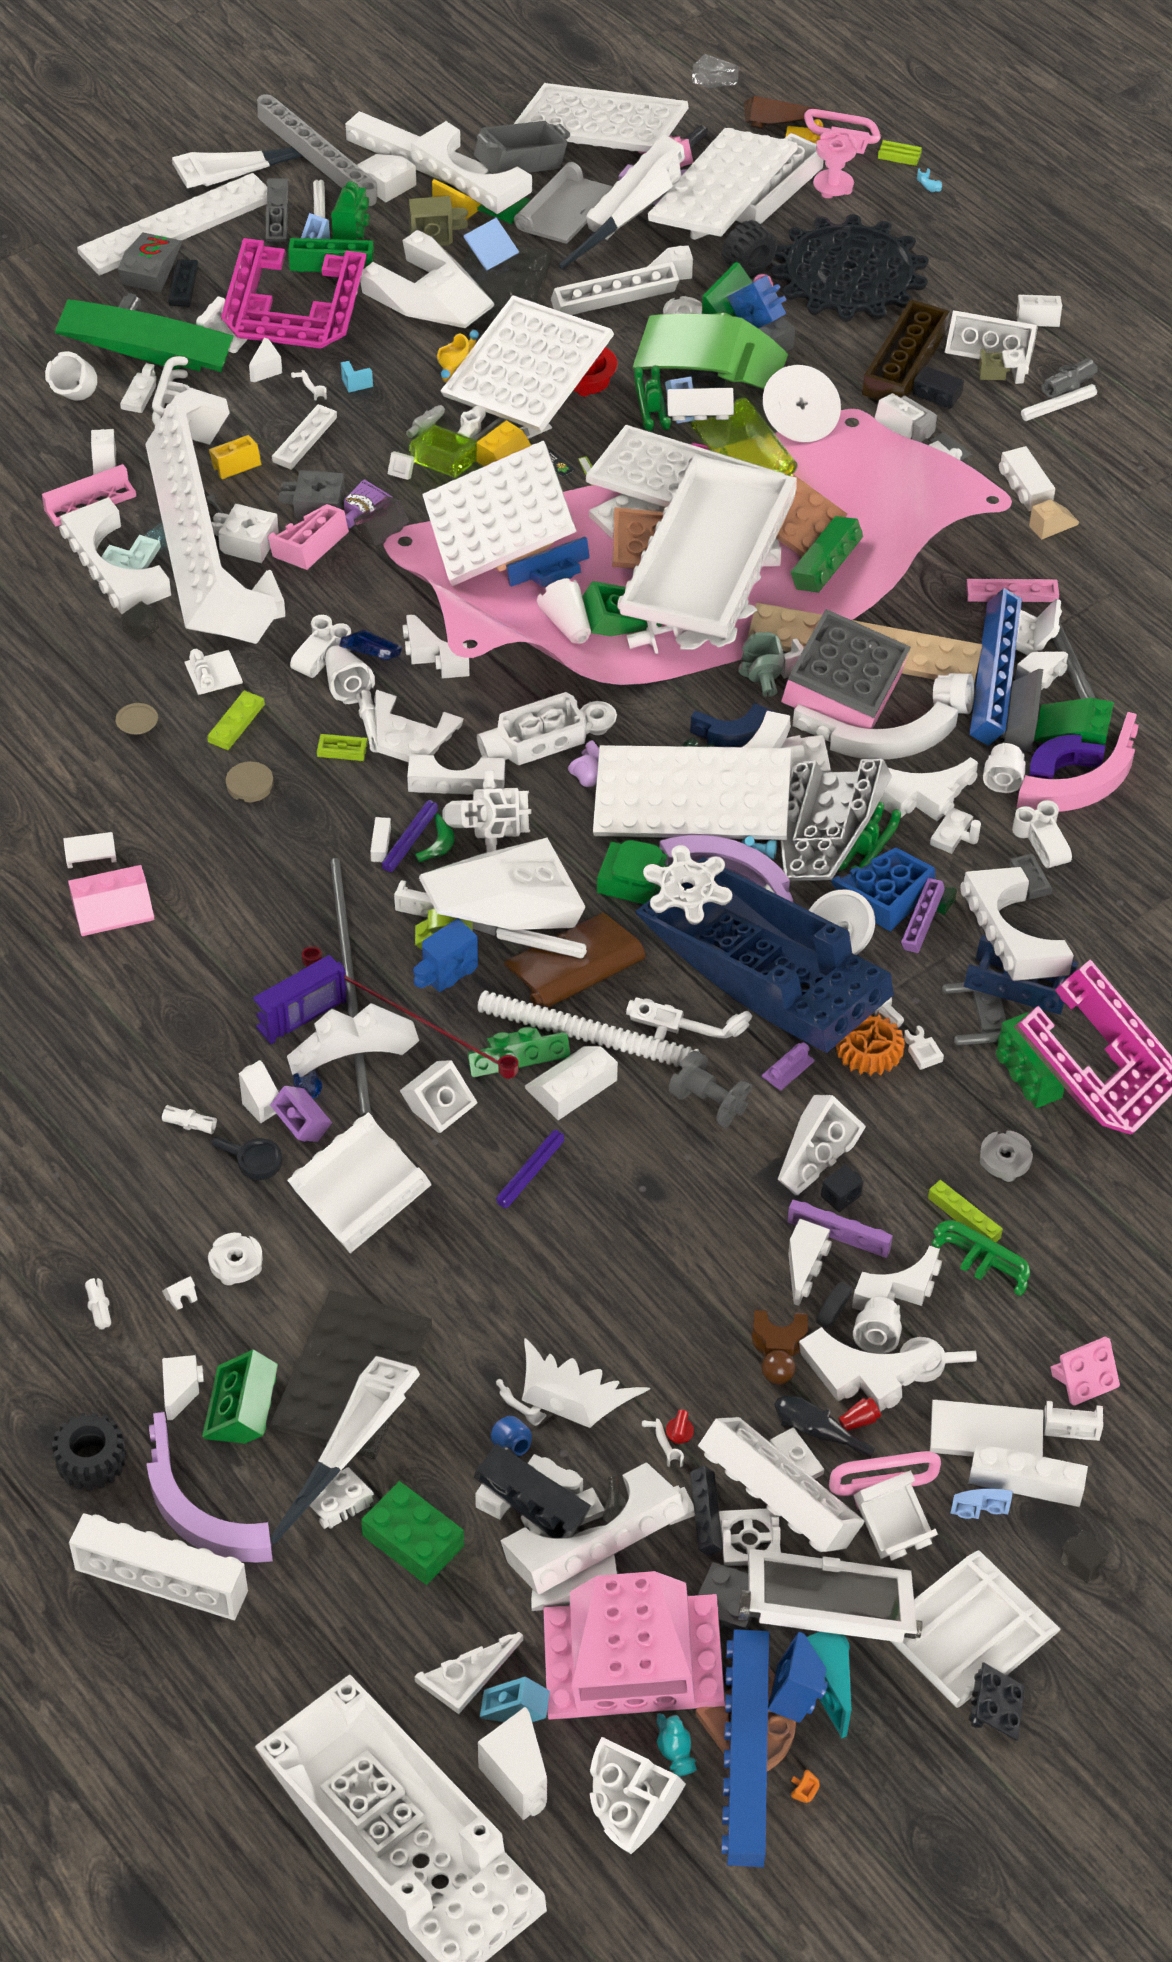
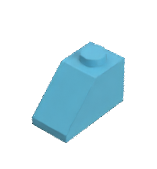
[480,1677,550,1722]

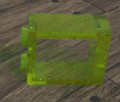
[409,424,478,478]

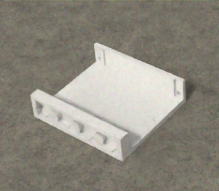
[288,1112,432,1253]

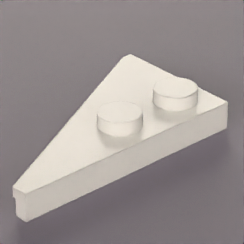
[415,1632,523,1714]

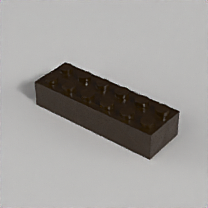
[862,299,950,400]

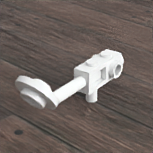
[626,998,752,1042]

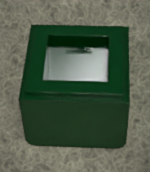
[936,887,957,915]

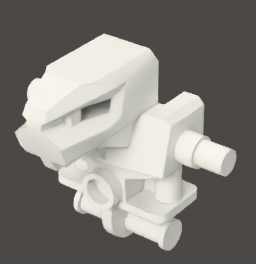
[443,770,531,853]

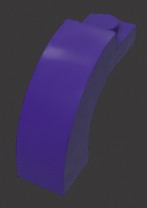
[1029,735,1105,779]

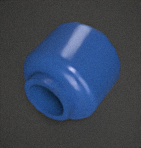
[491,1416,532,1457]

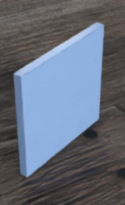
[463,218,519,271]

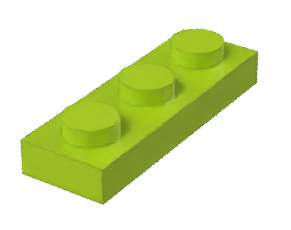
[207,690,265,750]

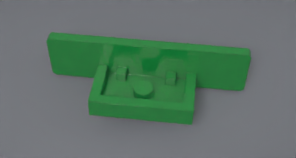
[468,1027,570,1077]

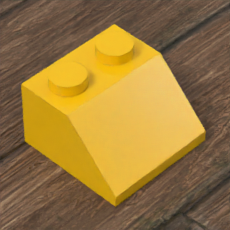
[477,420,531,467]

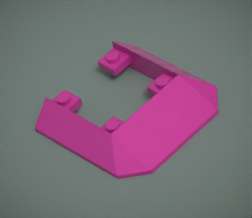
[221,238,367,348]
[1013,960,1172,1135]

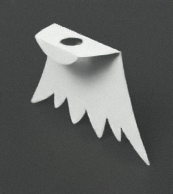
[522,1338,650,1428]

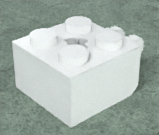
[211,504,279,563]

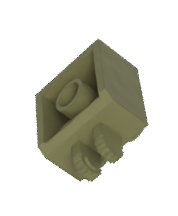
[409,196,468,246]

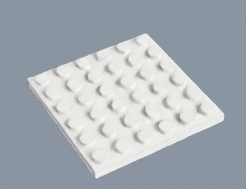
[441,296,614,432]
[422,441,577,586]

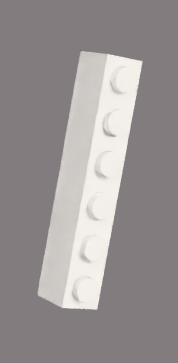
[586,134,685,240]
[551,261,679,315]

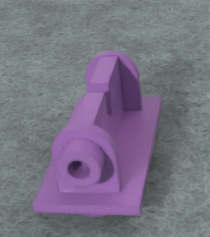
[762,1042,814,1091]

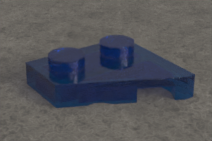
[339,630,402,660]

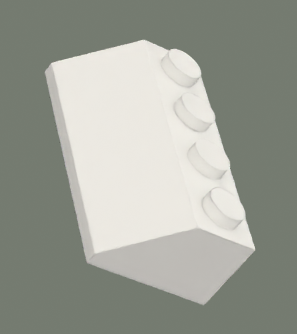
[945,310,1038,366]

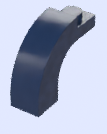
[690,703,775,748]

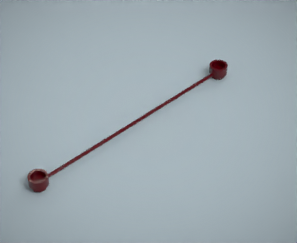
[302,946,519,1079]

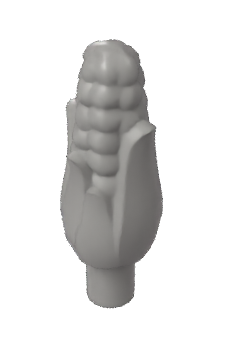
[406,405,445,438]

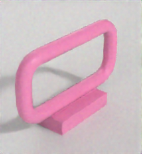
[804,109,881,154]
[829,1451,941,1510]

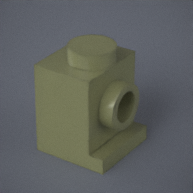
[978,349,1011,380]

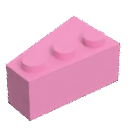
[268,504,349,570]

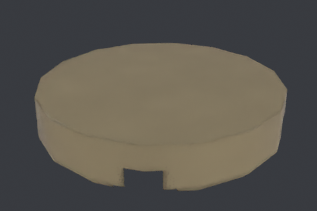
[225,761,274,802]

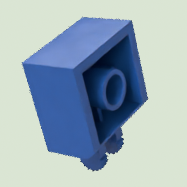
[727,275,786,328]
[413,918,478,992]

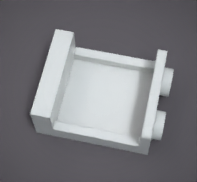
[854,1470,938,1560]

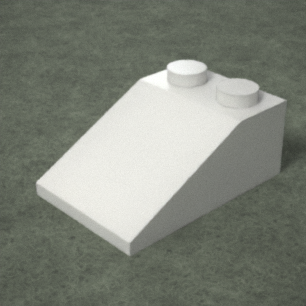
[357,154,416,202]

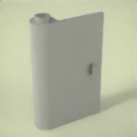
[514,162,613,244]

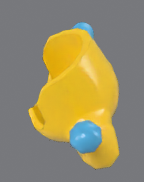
[437,330,479,383]

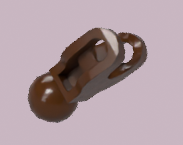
[752,1310,808,1385]

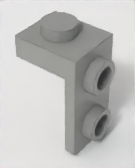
[901,396,937,442]

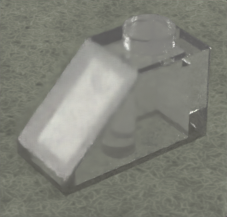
[692,54,739,88]

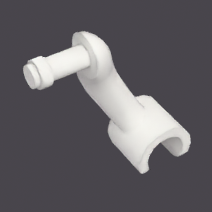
[291,370,327,400]
[496,1379,547,1426]
[642,1419,684,1468]

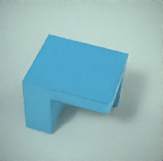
[341,361,373,393]

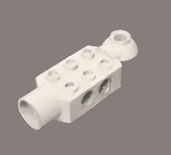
[477,692,617,765]

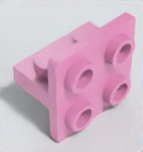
[1051,1337,1120,1406]

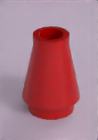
[838,1397,881,1431]

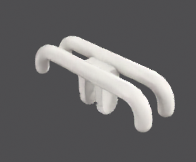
[152,356,190,425]

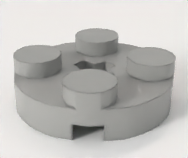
[979,1131,1033,1182]

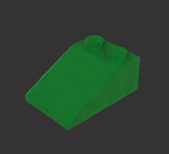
[582,581,662,636]
[1034,698,1114,745]

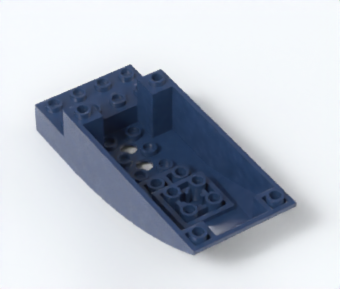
[636,857,894,1053]

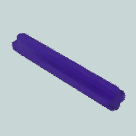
[382,800,438,872]
[496,1130,564,1208]

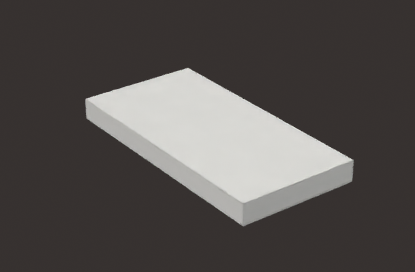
[930,1400,1043,1457]

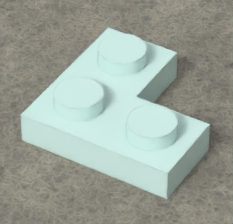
[101,535,161,570]

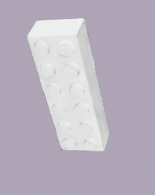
[736,133,824,224]
[698,1417,865,1552]
[69,1513,248,1621]

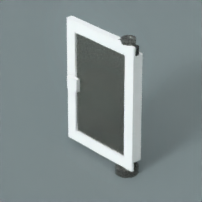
[738,1549,923,1643]

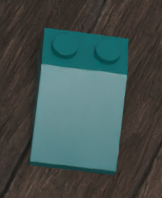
[807,1631,851,1738]

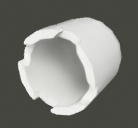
[45,351,97,401]

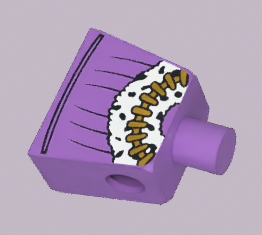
[344,479,396,530]

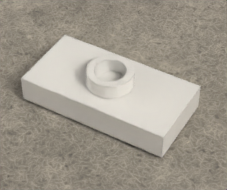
[770,1428,824,1479]

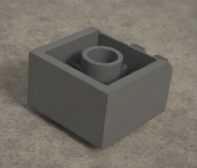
[278,470,345,521]

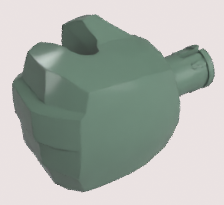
[738,632,784,697]

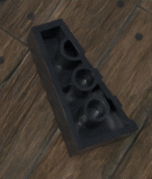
[473,1444,591,1539]

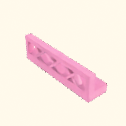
[42,464,136,527]

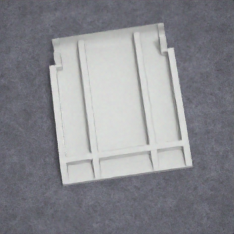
[890,1550,1060,1708]

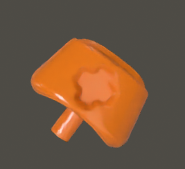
[791,1770,820,1803]

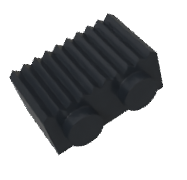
[913,366,964,409]

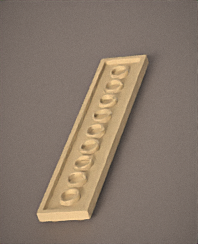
[747,602,982,683]

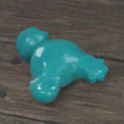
[656,1713,697,1777]

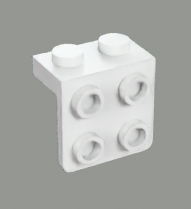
[196,297,247,353]
[1016,598,1062,655]

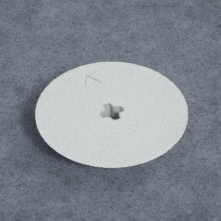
[763,365,841,442]

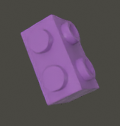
[270,1086,332,1142]

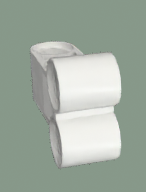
[290,615,352,678]
[1012,800,1072,868]

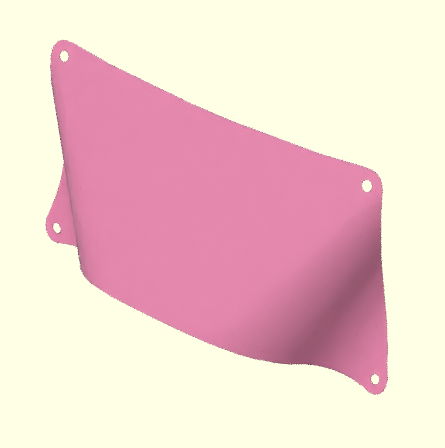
[383,409,1012,685]

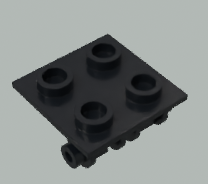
[969,1662,1025,1741]

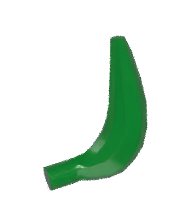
[415,813,455,863]

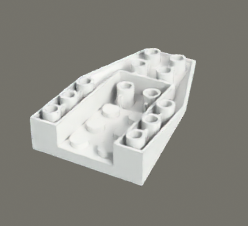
[419,838,585,930]

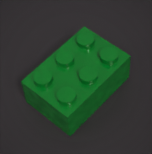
[996,1012,1064,1108]
[361,1481,464,1585]

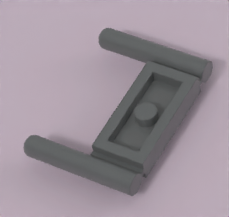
[942,982,1006,1045]

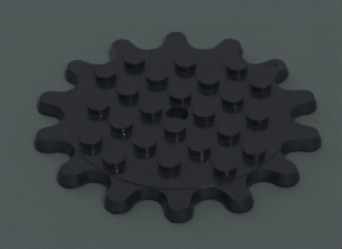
[771,214,929,322]

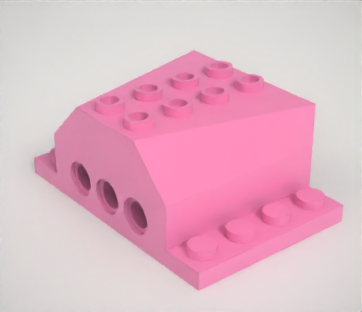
[544,1571,725,1719]

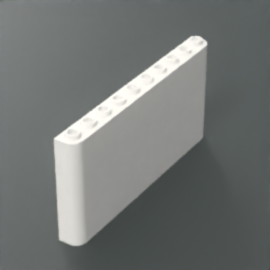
[617,456,797,639]

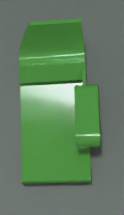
[633,313,788,390]

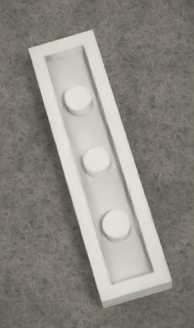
[272,404,337,470]

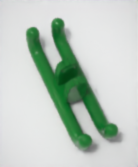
[634,365,671,432]
[837,801,901,872]
[931,1220,1030,1296]

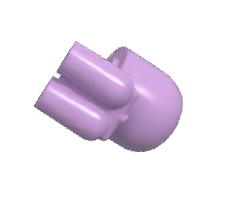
[568,740,599,787]

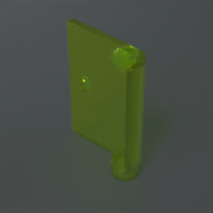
[691,398,798,476]

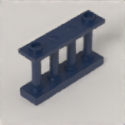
[964,935,1078,1015]

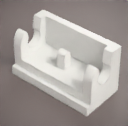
[1017,295,1062,327]
[875,393,926,439]
[63,832,117,868]
[394,880,434,917]
[1044,1401,1103,1441]

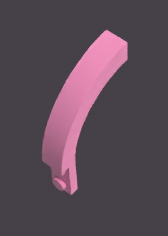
[1017,712,1139,812]

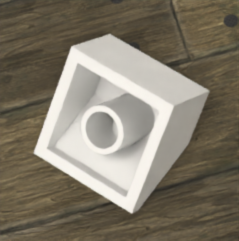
[400,1060,477,1133]

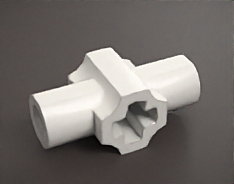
[456,406,486,444]

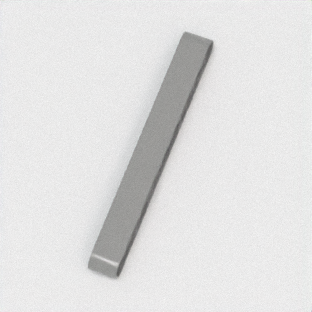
[257,94,377,206]

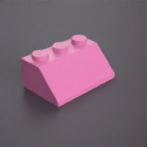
[68,865,154,936]

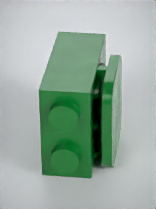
[597,840,670,904]

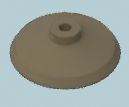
[116,703,158,735]

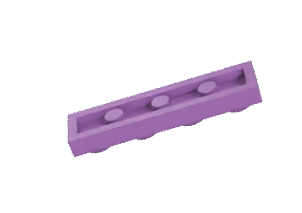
[787,1200,893,1258]

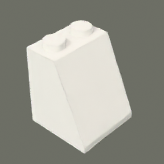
[478,1707,547,1820]

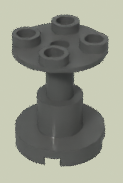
[669,1051,752,1129]

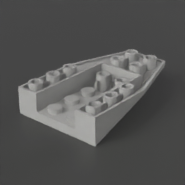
[781,759,892,881]

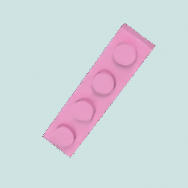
[966,579,1059,602]

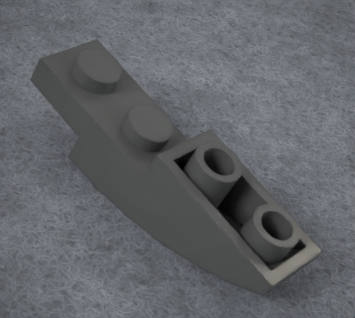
[266,178,289,242]

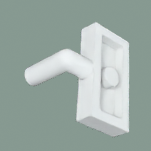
[930,808,981,854]

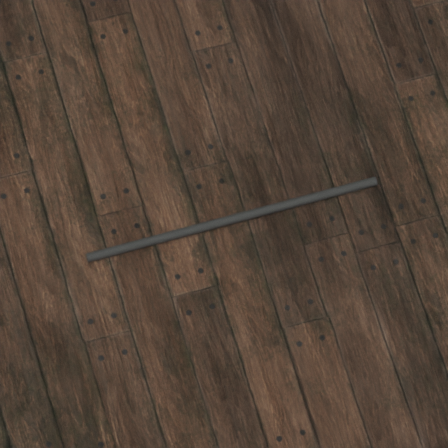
[330,858,371,1117]

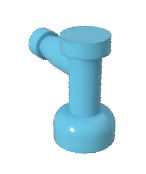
[742,836,777,860]

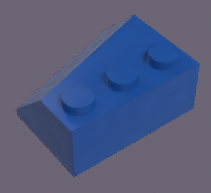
[831,848,935,932]

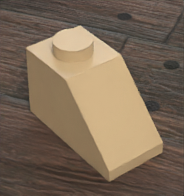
[1029,499,1079,540]

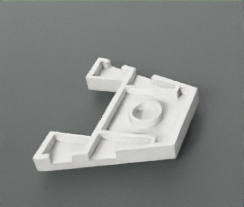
[374,690,464,762]

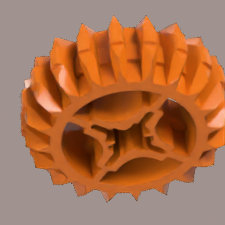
[835,1013,905,1077]

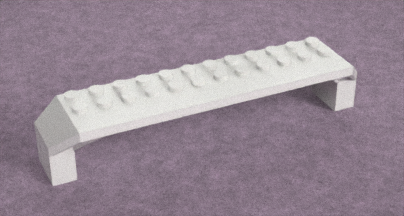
[146,388,278,644]

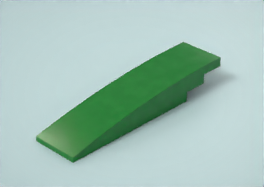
[55,299,234,372]

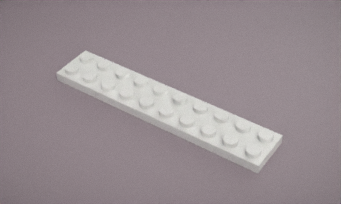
[77,173,267,276]

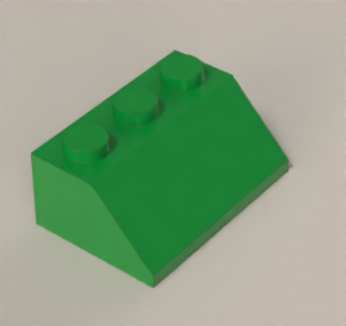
[702,262,753,317]
[202,1350,278,1444]

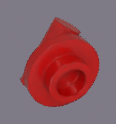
[666,1410,694,1444]

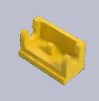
[209,435,261,479]

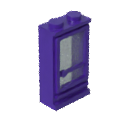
[253,955,347,1045]

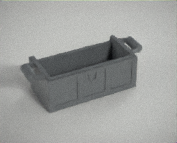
[474,121,570,174]

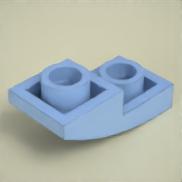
[951,1489,1013,1519]

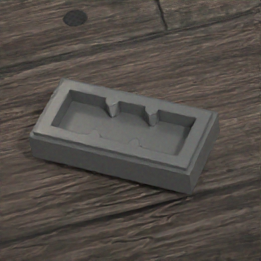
[1009,853,1052,900]

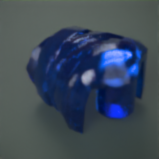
[293,1071,323,1099]

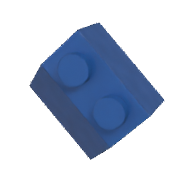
[768,1632,828,1723]

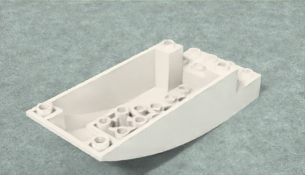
[255,1674,547,1962]

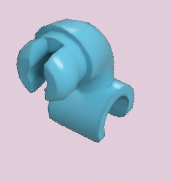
[917,168,942,192]

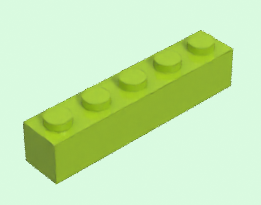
[928,1180,1003,1242]

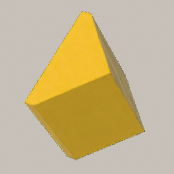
[432,179,481,220]

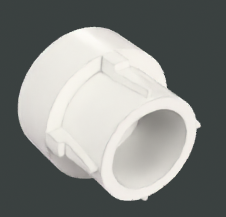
[933,673,974,714]
[983,743,1026,793]
[853,1297,902,1354]

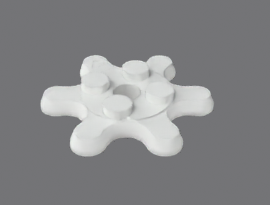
[643,845,732,925]

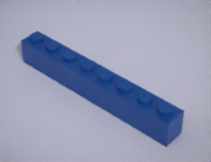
[970,588,1022,746]
[721,1629,769,1867]

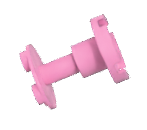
[813,131,857,198]

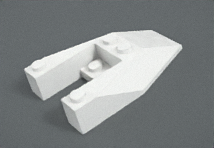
[360,230,494,328]

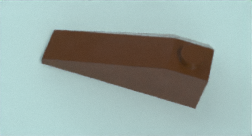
[744,96,828,128]

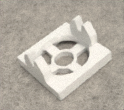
[719,1508,781,1566]

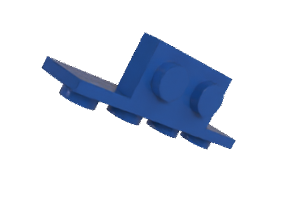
[506,536,590,587]

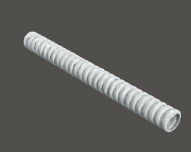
[478,990,700,1068]

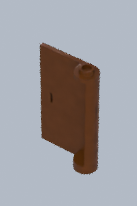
[504,912,645,1009]

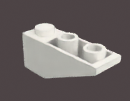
[788,1219,832,1306]

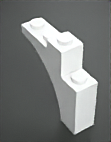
[880,757,978,821]
[287,1003,419,1079]
[799,1327,941,1411]

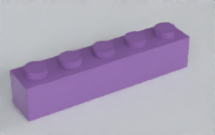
[901,878,945,953]

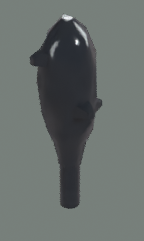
[774,1396,876,1458]

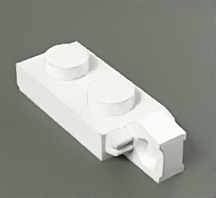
[120,363,156,413]

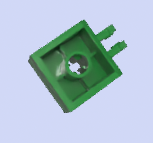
[331,181,370,240]

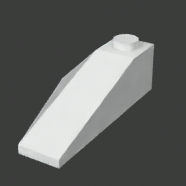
[778,1095,866,1195]

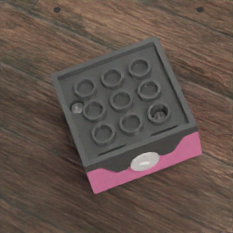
[781,609,911,729]

